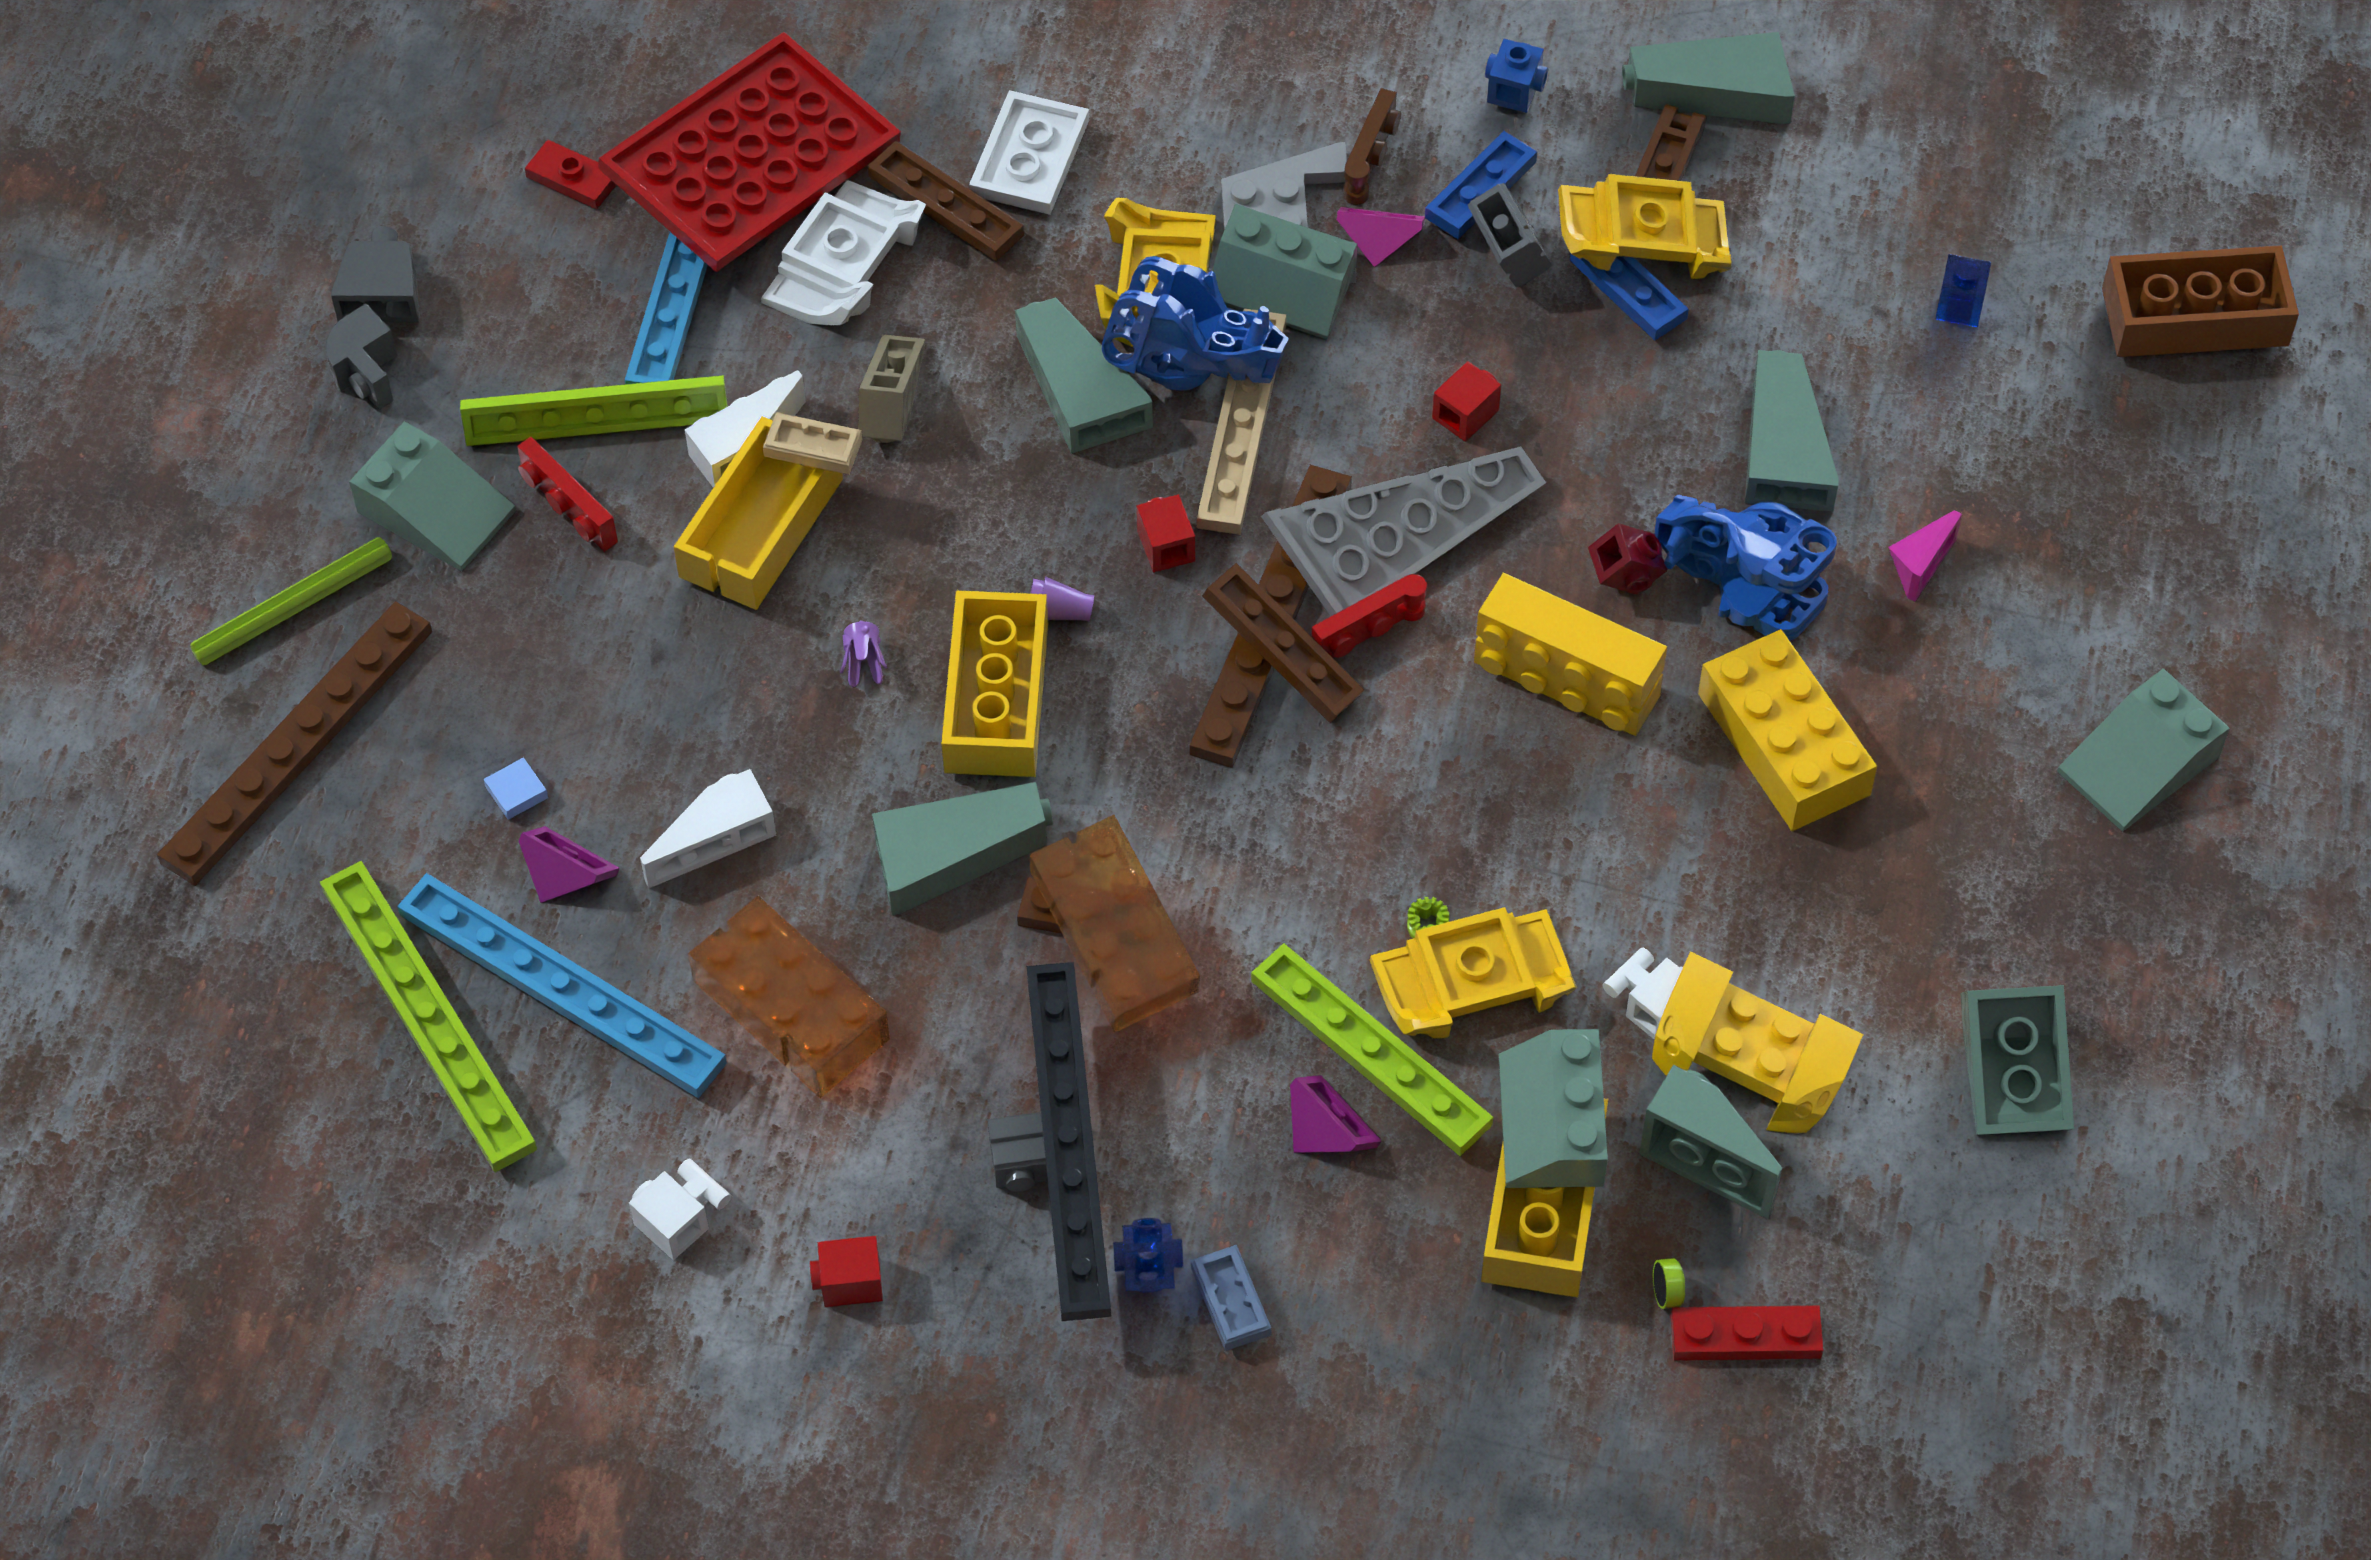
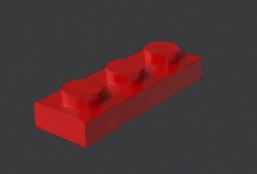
[517,437,618,552]
[1670,1305,1824,1361]

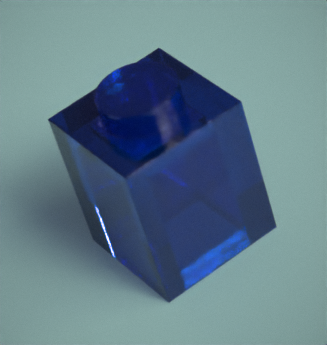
[1935,254,1991,327]

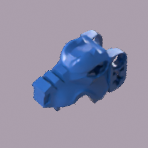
[1102,256,1289,391]
[1654,495,1837,641]

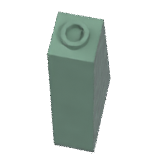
[1622,32,1795,124]
[1015,297,1153,454]
[1745,350,1839,512]
[872,782,1053,915]

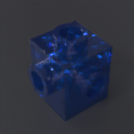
[1113,1218,1183,1293]

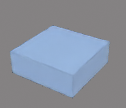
[484,757,548,820]

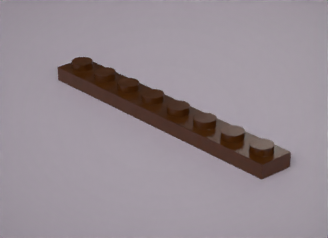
[1189,464,1352,768]
[157,601,432,886]

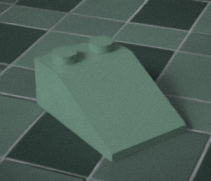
[349,421,516,572]
[2057,668,2230,832]
[1960,985,2074,1135]
[1639,1065,1782,1219]

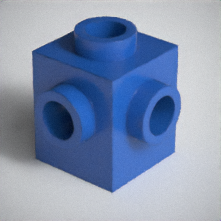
[1485,39,1548,113]

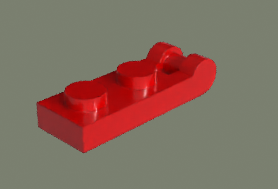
[1311,574,1427,658]

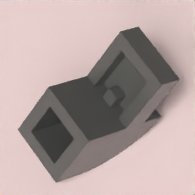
[326,304,397,410]

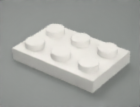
[969,90,1089,215]

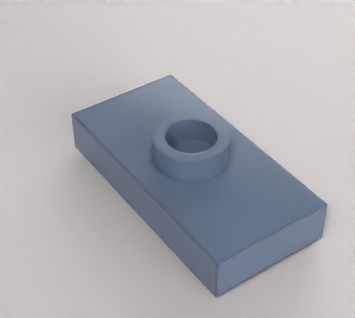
[1191,1245,1271,1351]

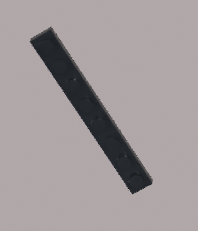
[1026,962,1111,1321]

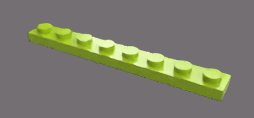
[320,861,537,1173]

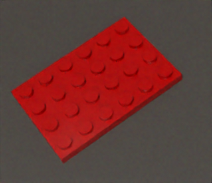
[598,32,901,272]

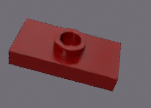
[525,139,616,210]

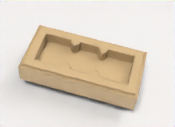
[763,412,862,475]

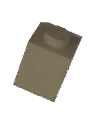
[858,335,925,443]

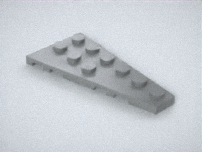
[1261,447,1546,616]

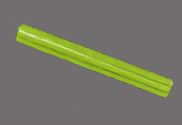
[190,537,392,665]

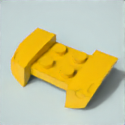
[1558,174,1731,279]
[1095,198,1216,347]
[1369,907,1577,1038]
[1652,951,1863,1133]

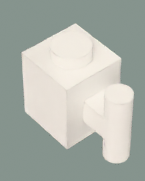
[1602,948,1683,1039]
[629,1159,731,1261]

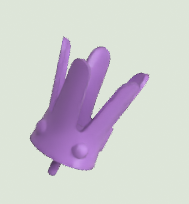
[840,621,887,687]

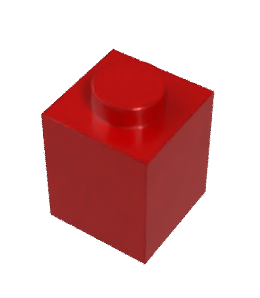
[1432,361,1501,442]
[1136,494,1196,573]
[810,1236,883,1307]

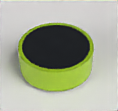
[1653,1258,1685,1309]

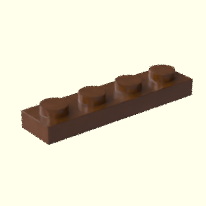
[868,141,1024,261]
[1202,563,1364,723]

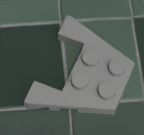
[1221,142,1357,283]

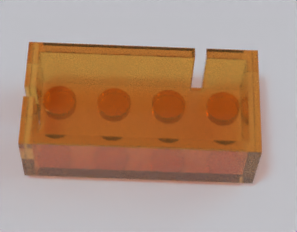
[1030,815,1200,1033]
[688,895,890,1099]

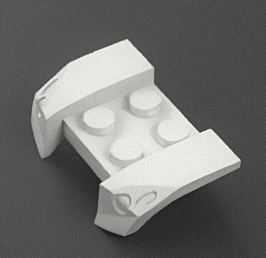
[761,180,926,325]

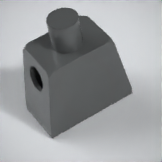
[331,226,420,322]

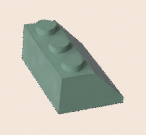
[1212,204,1357,340]
[1499,1029,1608,1188]

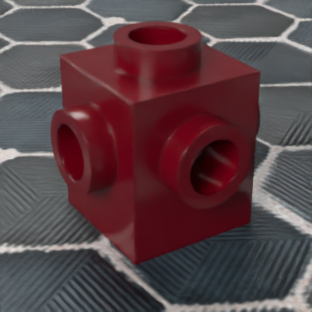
[1588,523,1667,595]

